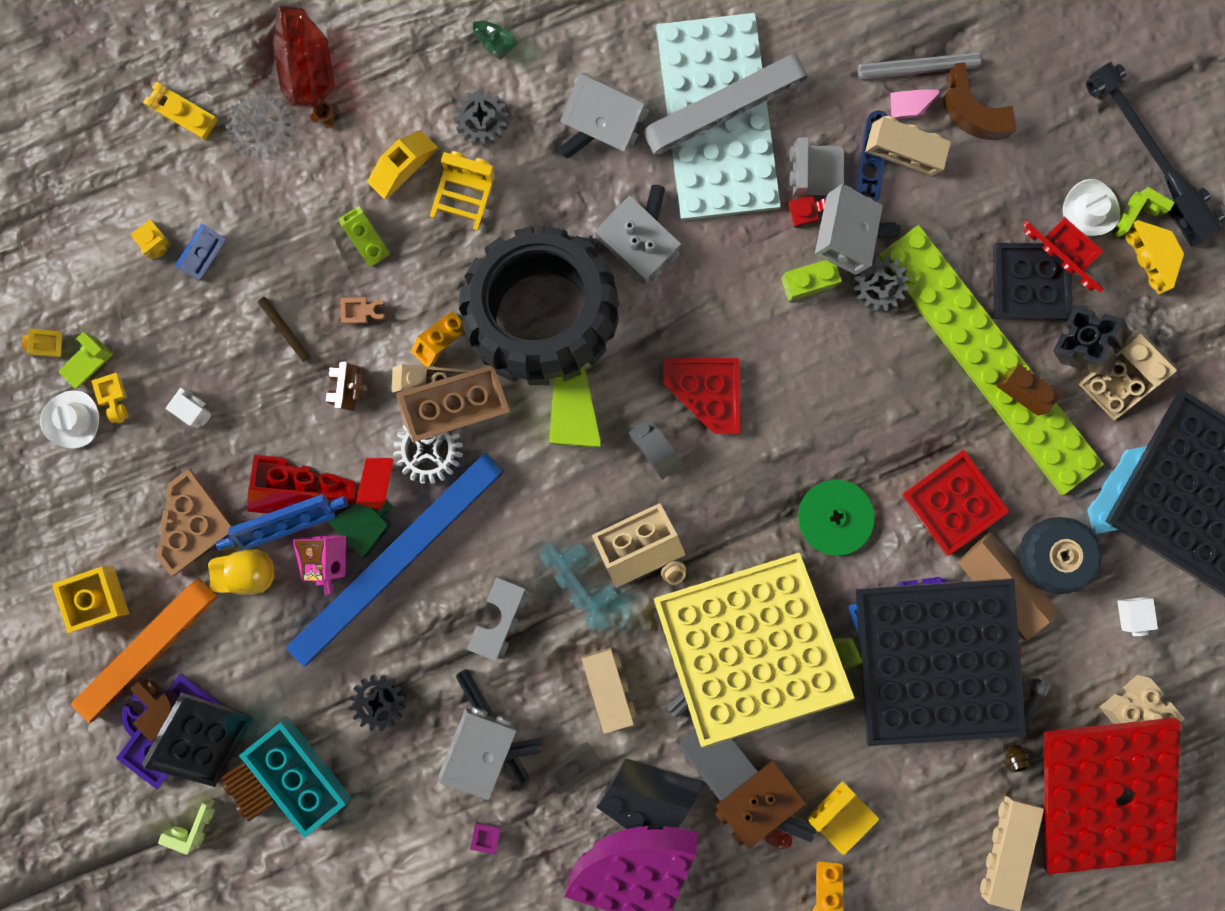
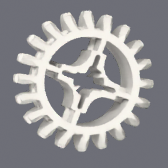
[394,425,463,484]

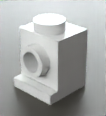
[165,388,211,428]

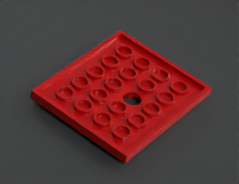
[1044,717,1181,875]

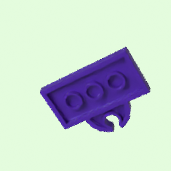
[116,673,223,789]

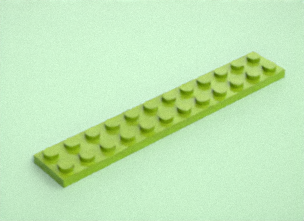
[878,225,1104,495]

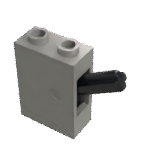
[815,184,901,275]
[438,707,541,800]

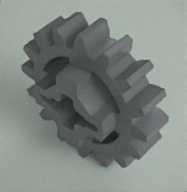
[454,90,509,147]
[854,256,910,311]

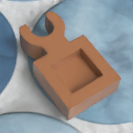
[340,297,385,324]

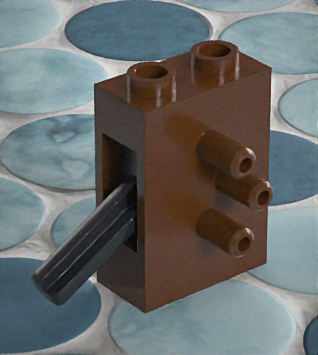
[715,759,816,850]

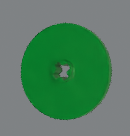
[798,480,874,556]

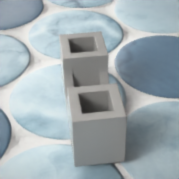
[467,576,529,661]

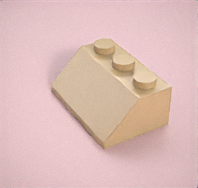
[592,503,685,588]

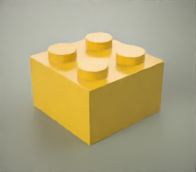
[52,566,129,633]

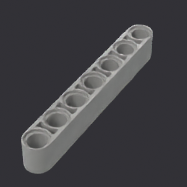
[643,54,809,155]

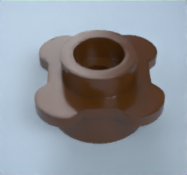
[310,100,340,129]

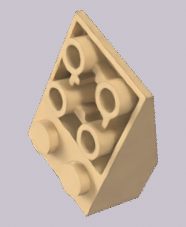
[1079,329,1177,421]

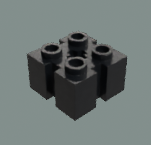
[1053,306,1130,377]

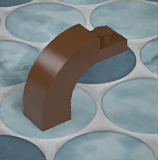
[943,62,1016,140]

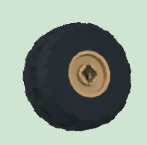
[1018,517,1102,594]

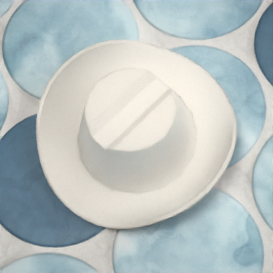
[1063,179,1120,236]
[40,391,99,448]

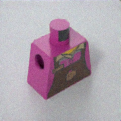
[293,536,346,595]

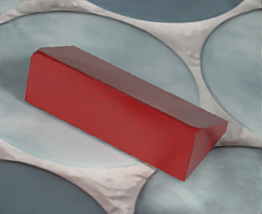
[356,458,394,510]

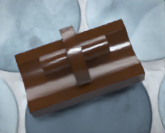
[326,362,369,411]

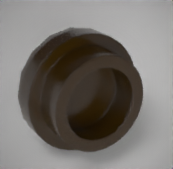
[1004,744,1031,773]

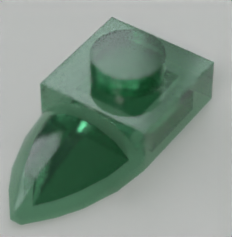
[473,21,518,60]

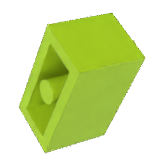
[781,260,842,302]

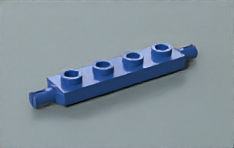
[216,494,348,552]

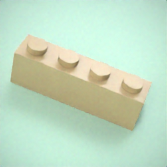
[980,796,1044,911]

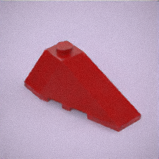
[247,455,356,514]

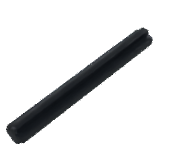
[456,669,529,785]

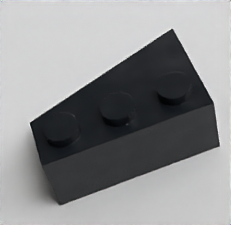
[596,758,703,830]

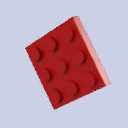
[901,450,1010,556]

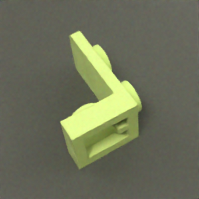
[158,798,215,855]

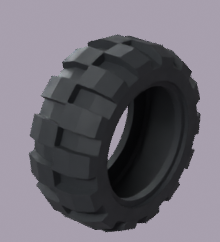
[459,226,619,385]

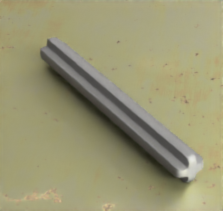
[858,53,981,80]

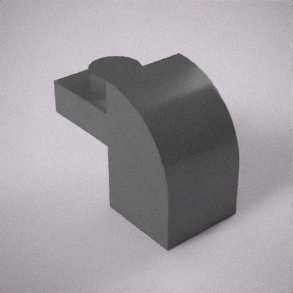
[628,418,683,480]

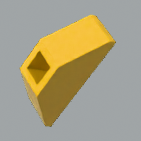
[367,130,439,200]
[1125,220,1184,294]

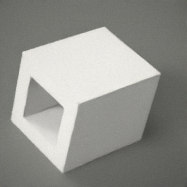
[1117,597,1158,636]

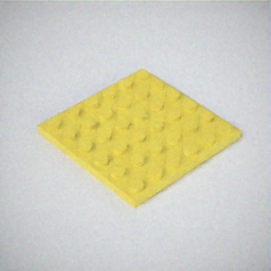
[654,553,854,748]

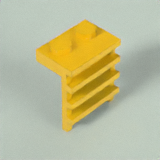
[430,151,496,231]

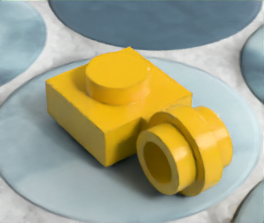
[92,373,128,424]

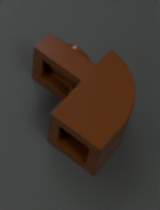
[130,679,178,742]

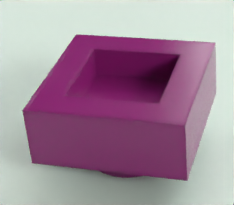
[470,821,501,855]

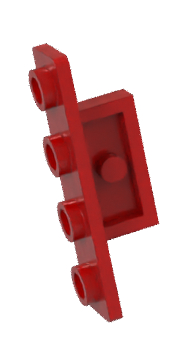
[1023,216,1104,293]

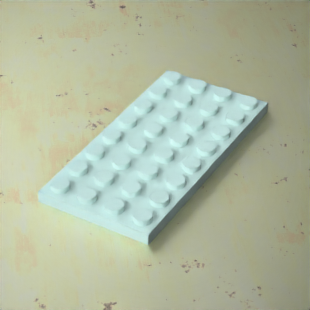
[656,13,780,221]

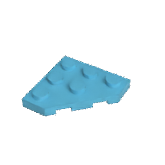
[1087,446,1147,534]

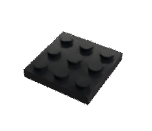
[993,243,1073,320]
[142,693,253,787]

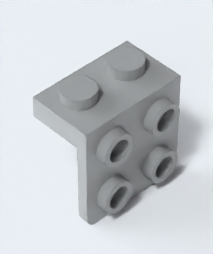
[790,138,844,196]

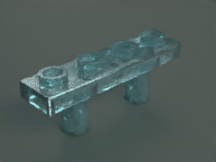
[539,542,618,633]

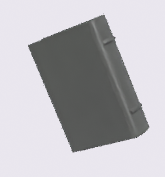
[676,728,758,801]

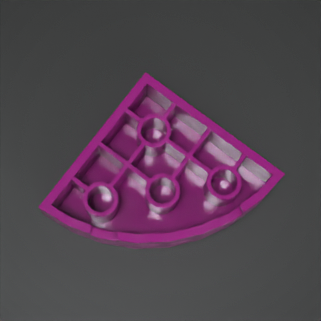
[564,826,698,911]

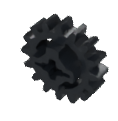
[349,674,407,731]

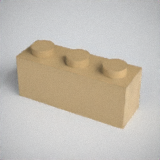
[865,116,951,176]
[581,647,637,734]

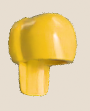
[208,549,275,595]

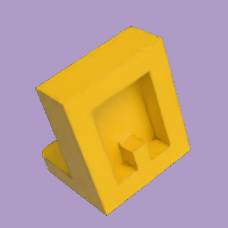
[130,219,172,260]
[22,328,62,358]

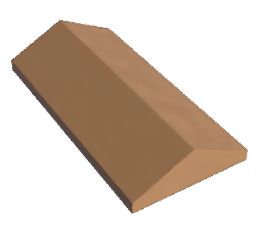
[396,366,510,443]
[958,531,1057,641]

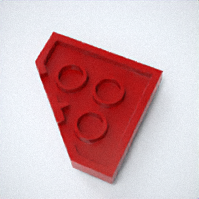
[663,358,740,434]

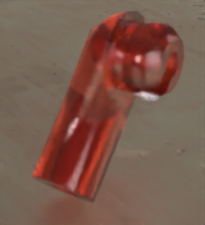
[764,829,793,849]

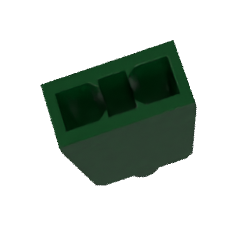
[328,498,394,558]

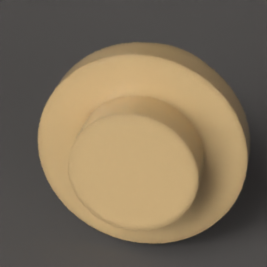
[661,561,686,585]

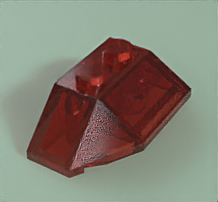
[273,6,335,108]

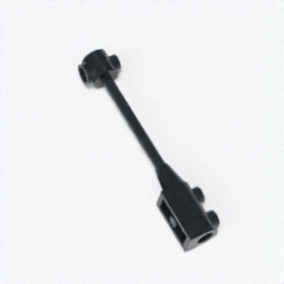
[1086,62,1225,247]

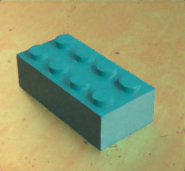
[239,717,352,838]

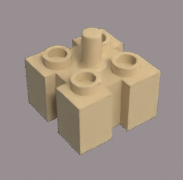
[1100,675,1185,724]

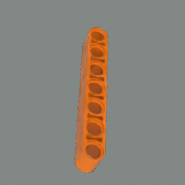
[71,578,218,724]

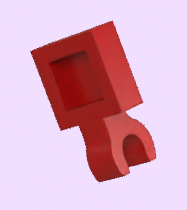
[788,195,826,227]

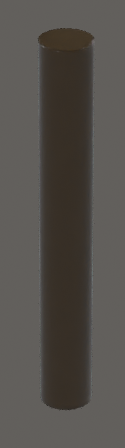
[257,297,311,362]

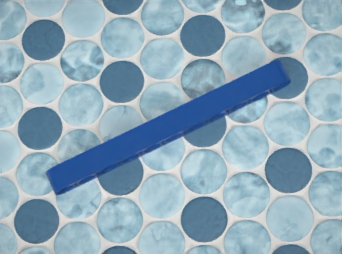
[286,453,504,667]

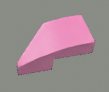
[890,90,940,120]

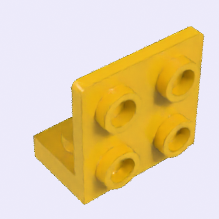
[806,781,879,855]

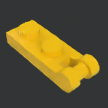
[143,82,218,140]

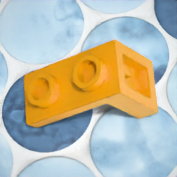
[410,311,465,367]
[812,861,843,911]

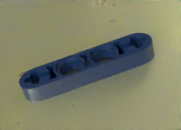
[856,110,888,202]

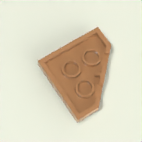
[156,469,233,577]

